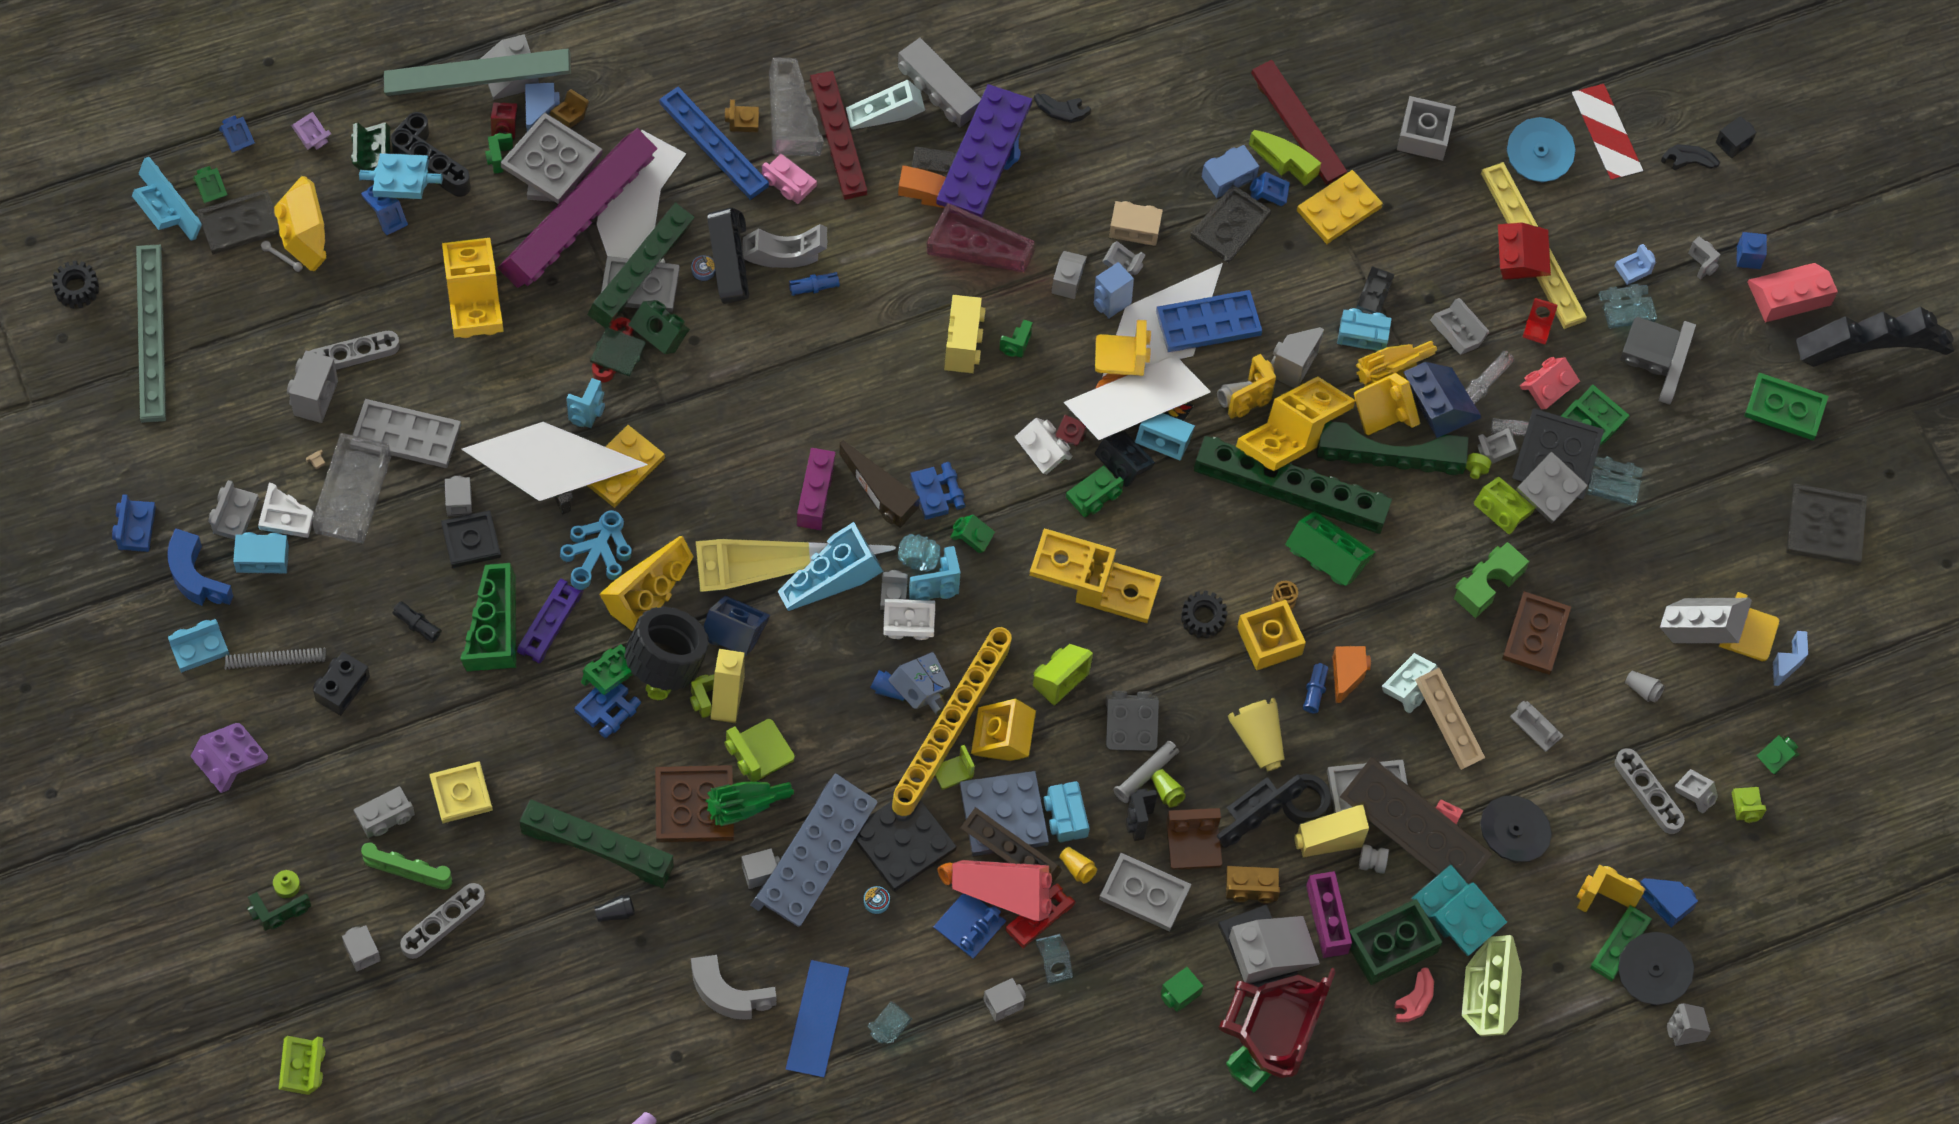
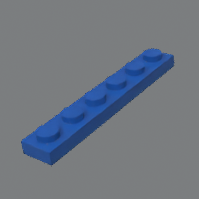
[660,87,769,200]

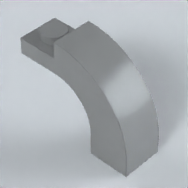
[742,224,828,268]
[691,955,776,1019]

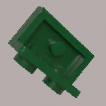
[351,122,390,171]

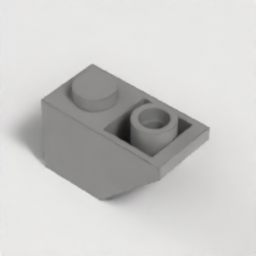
[1667,1003,1711,1046]

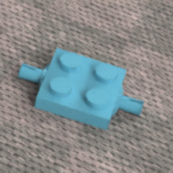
[359,153,443,199]

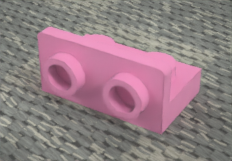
[762,154,817,204]

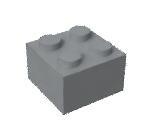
[1397,96,1456,161]
[287,351,338,423]
[1516,452,1588,524]

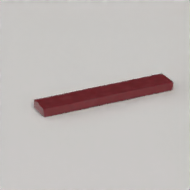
[1251,60,1347,185]

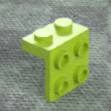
[724,719,794,782]

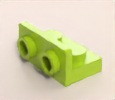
[1474,477,1535,534]

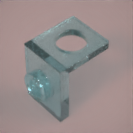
[1036,934,1073,983]

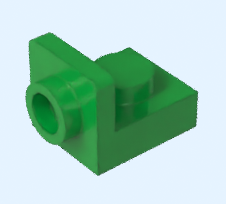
[193,166,227,204]
[999,319,1033,358]

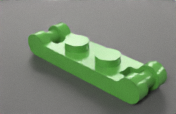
[361,843,452,890]

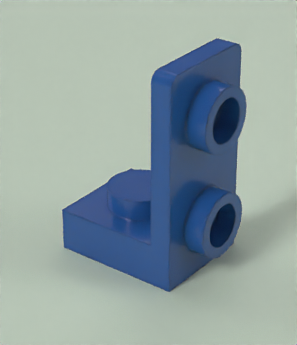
[361,186,408,235]

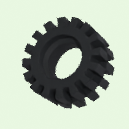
[52,261,99,309]
[1181,591,1227,639]

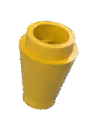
[1059,847,1097,884]

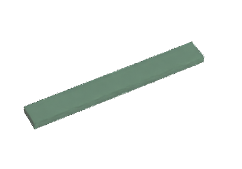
[384,49,571,96]
[136,244,166,423]

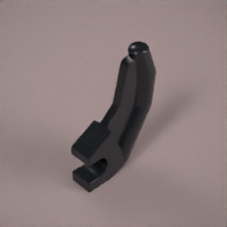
[1034,93,1091,123]
[1661,144,1720,170]

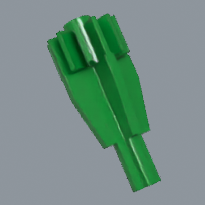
[706,782,794,826]

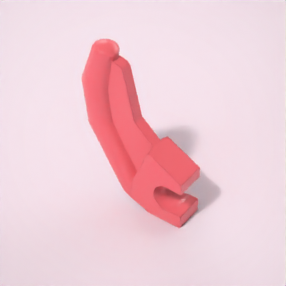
[1395,968,1434,1022]

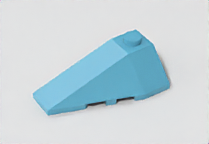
[778,522,883,611]

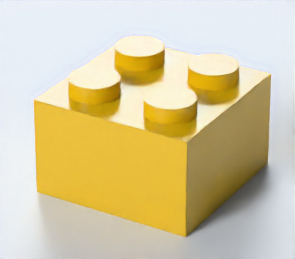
[1237,600,1306,671]

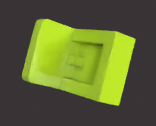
[690,674,714,718]

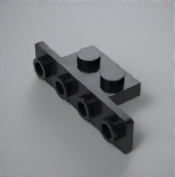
[1217,774,1307,848]

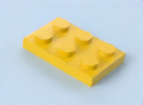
[1297,170,1383,244]
[587,425,665,508]

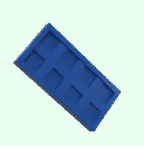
[1156,290,1262,352]

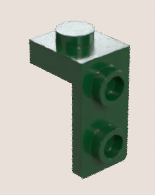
[247,892,311,931]

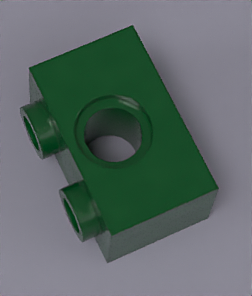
[628,300,690,354]

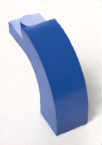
[168,528,233,606]

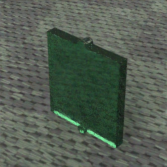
[590,327,646,377]

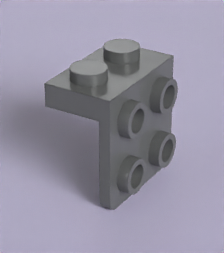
[1620,317,1680,376]
[1106,691,1159,750]

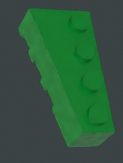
[460,563,516,672]

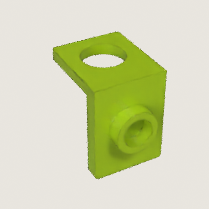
[935,745,975,790]

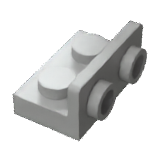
[209,480,259,540]
[353,786,415,838]

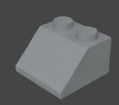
[480,34,539,100]
[1271,327,1324,388]

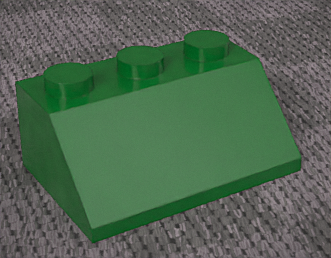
[1285,511,1376,586]

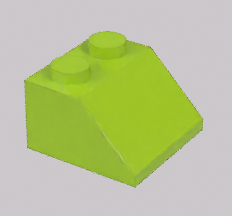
[1033,644,1093,706]

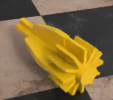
[1356,341,1437,387]

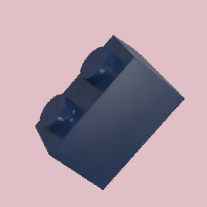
[703,596,770,656]

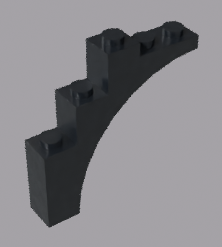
[1796,306,1954,367]

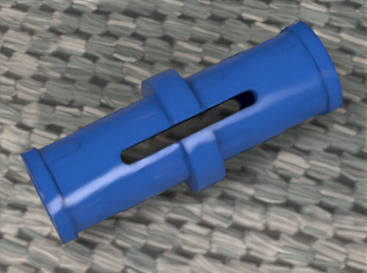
[789,272,840,296]

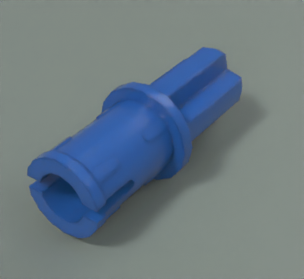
[1303,663,1329,713]

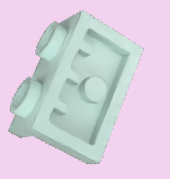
[1382,653,1437,713]

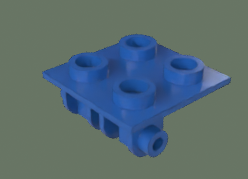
[933,893,1006,959]

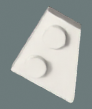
[258,483,314,538]

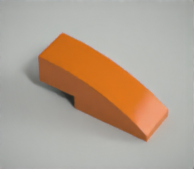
[898,166,949,209]

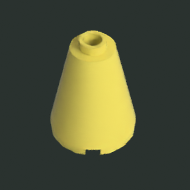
[1228,698,1285,772]

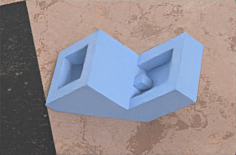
[1773,631,1808,686]

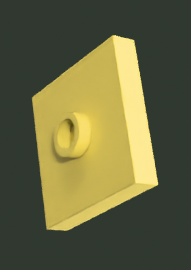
[430,761,493,824]

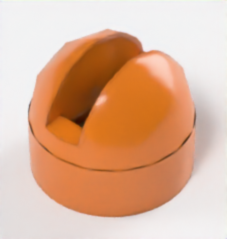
[938,862,953,885]

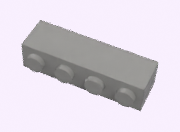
[898,38,981,127]

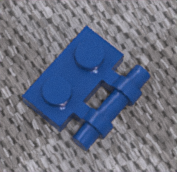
[910,462,965,520]
[574,684,641,738]

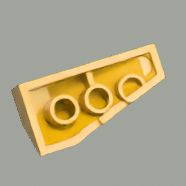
[599,536,694,631]

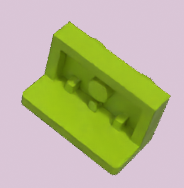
[279,1036,325,1095]

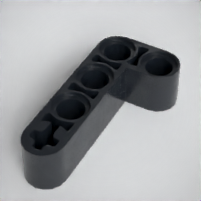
[391,112,471,197]
[707,208,749,304]

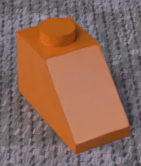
[1332,646,1371,703]

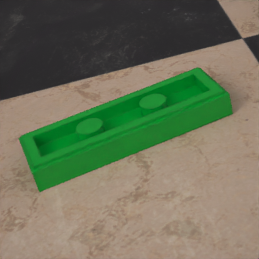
[1590,905,1652,982]

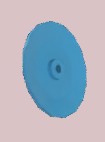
[1507,117,1576,182]

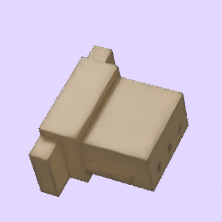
[306,450,325,469]

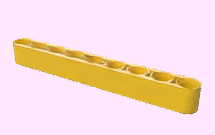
[892,627,1012,816]

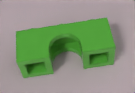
[1454,542,1529,618]

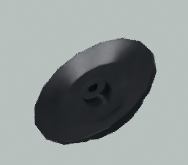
[1480,796,1552,862]
[1618,932,1694,1005]

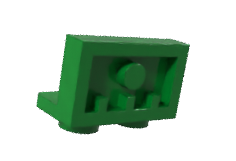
[1065,466,1124,518]
[581,644,633,695]

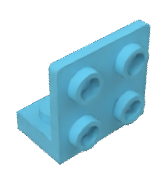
[909,546,960,600]

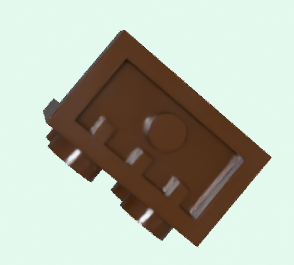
[1166,808,1222,870]

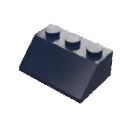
[1404,362,1481,438]

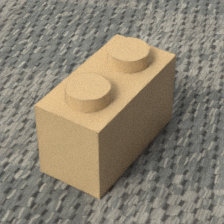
[1109,201,1163,246]

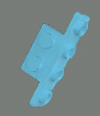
[132,157,202,240]

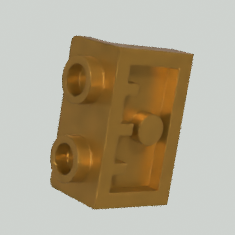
[1226,866,1280,903]

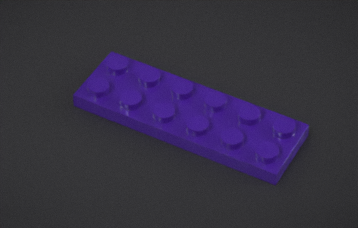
[936,84,1032,219]

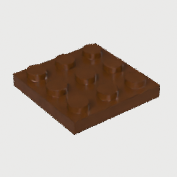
[655,765,734,842]

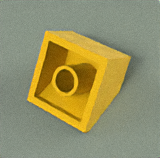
[971,699,1036,761]

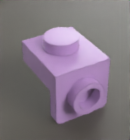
[292,112,331,150]

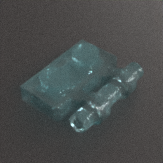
[1599,284,1657,328]
[1587,456,1643,506]

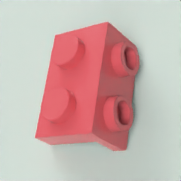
[1520,357,1580,409]

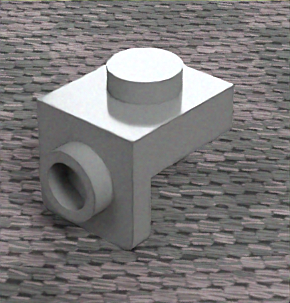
[1688,236,1721,280]
[1102,241,1145,275]
[1478,428,1519,464]

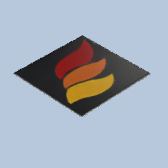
[1164,402,1194,421]

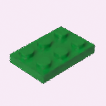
[1744,373,1829,441]

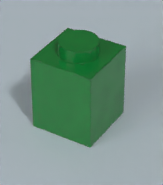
[1161,967,1203,1012]

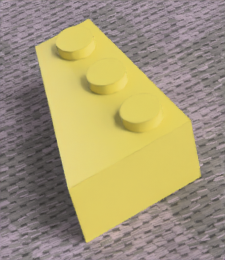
[944,295,985,373]

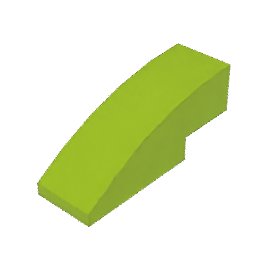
[1249,130,1321,186]

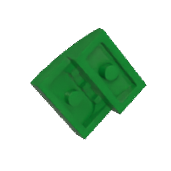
[1561,384,1630,447]

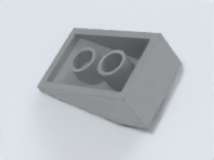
[1229,916,1320,984]

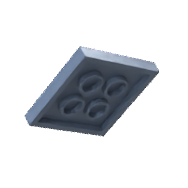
[959,771,1049,856]

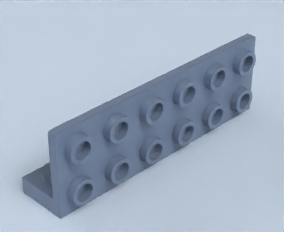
[750,773,877,927]

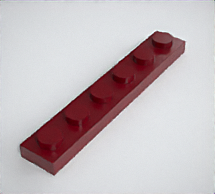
[810,71,867,200]

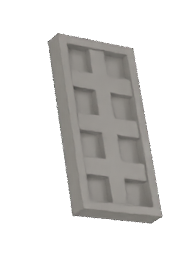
[351,399,461,468]

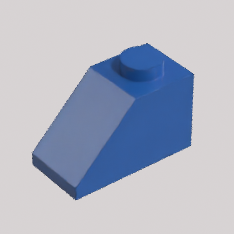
[1640,878,1698,928]

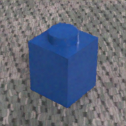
[1737,232,1767,269]

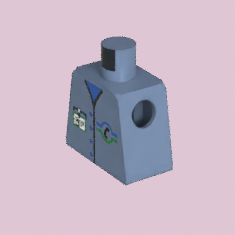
[888,652,950,715]

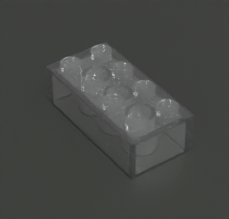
[312,433,391,544]

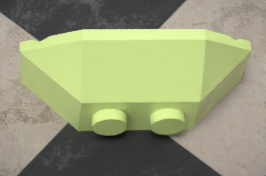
[1462,935,1522,1036]

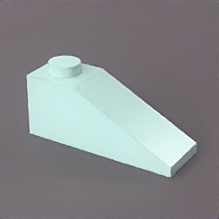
[846,80,925,129]

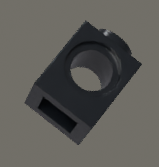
[1715,116,1757,159]

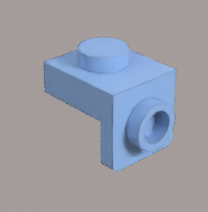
[1615,244,1655,285]

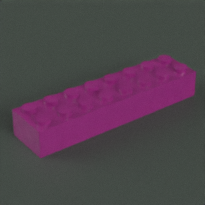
[497,128,658,288]

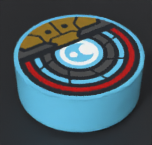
[864,886,890,914]

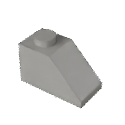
[1052,251,1087,299]

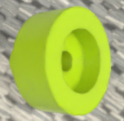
[1466,453,1491,479]
[273,870,300,898]

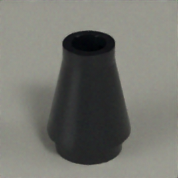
[595,894,635,922]

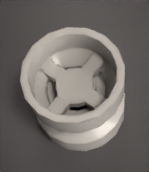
[1358,844,1389,874]

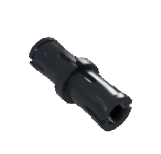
[392,601,442,643]

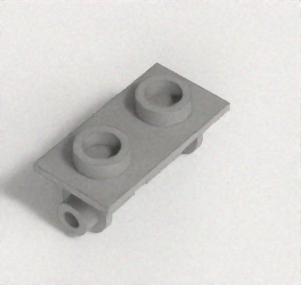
[1510,701,1563,752]

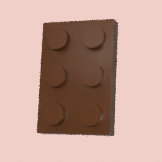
[1502,591,1571,675]

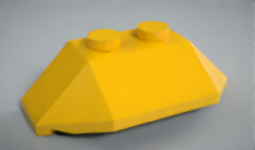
[274,176,326,271]

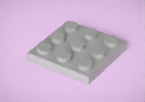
[501,112,603,204]

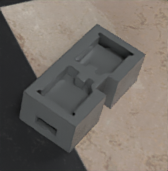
[1356,266,1395,314]

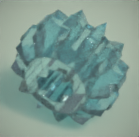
[898,534,941,572]

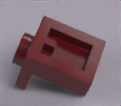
[491,103,518,139]
[1056,415,1087,446]

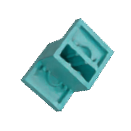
[1411,865,1507,956]

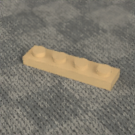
[1415,668,1485,770]

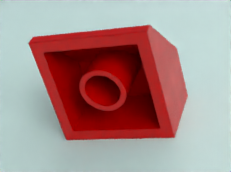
[1498,222,1551,280]

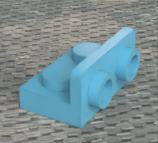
[168,619,229,673]

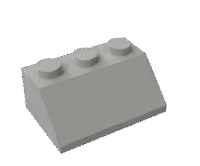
[1660,598,1752,643]

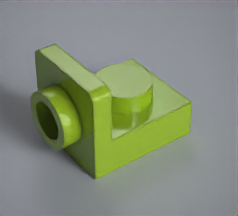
[1732,787,1766,823]

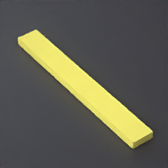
[1481,162,1587,329]

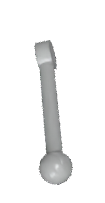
[261,241,303,272]

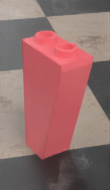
[952,860,1052,921]

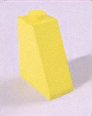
[711,649,745,723]
[1295,805,1369,857]

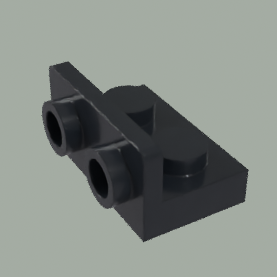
[1095,430,1155,487]

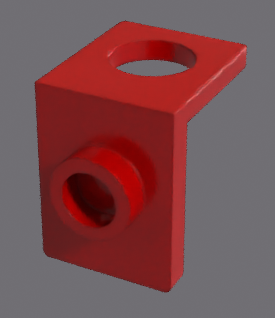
[1523,298,1558,344]

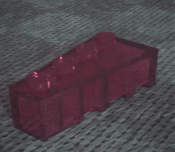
[926,203,1035,273]

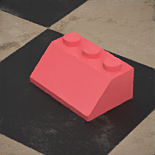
[1748,263,1838,322]

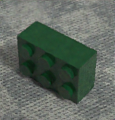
[1349,898,1442,985]

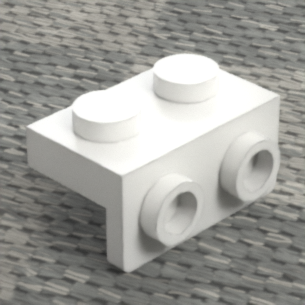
[1015,418,1073,475]
[884,599,935,640]

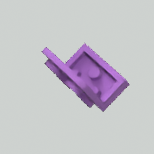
[191,723,268,793]

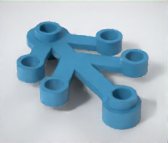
[560,511,632,590]

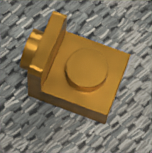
[725,99,759,132]

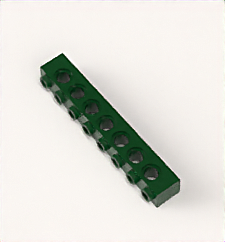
[1194,436,1392,534]

